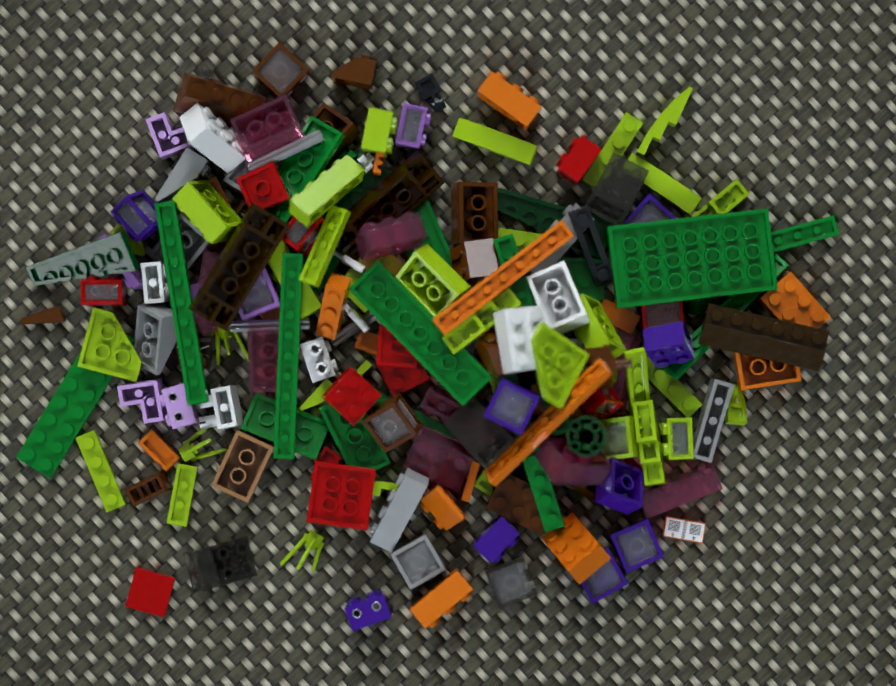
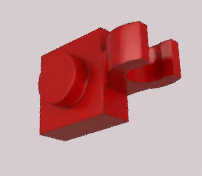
[310,446,342,478]

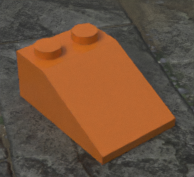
[420,483,465,531]

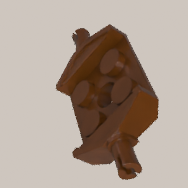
[578,344,632,389]

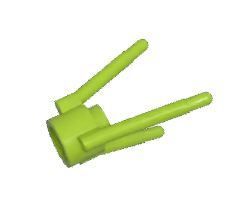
[214,326,252,366]
[178,428,227,462]
[280,530,325,572]

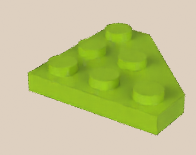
[77,307,143,382]
[530,322,590,409]

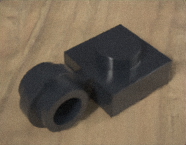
[415,73,446,113]

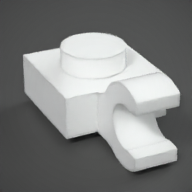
[357,153,375,173]

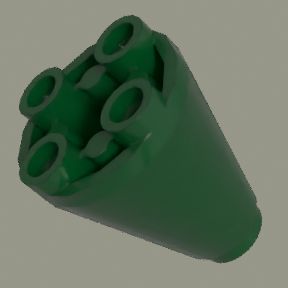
[566,416,610,457]

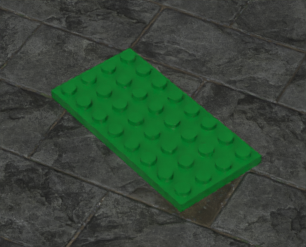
[606,208,778,309]

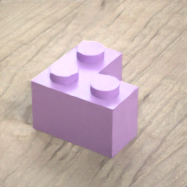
[145,112,194,160]
[117,378,168,424]

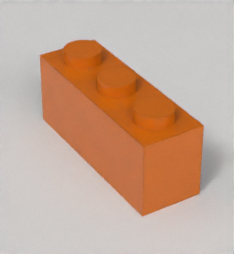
[315,273,352,340]

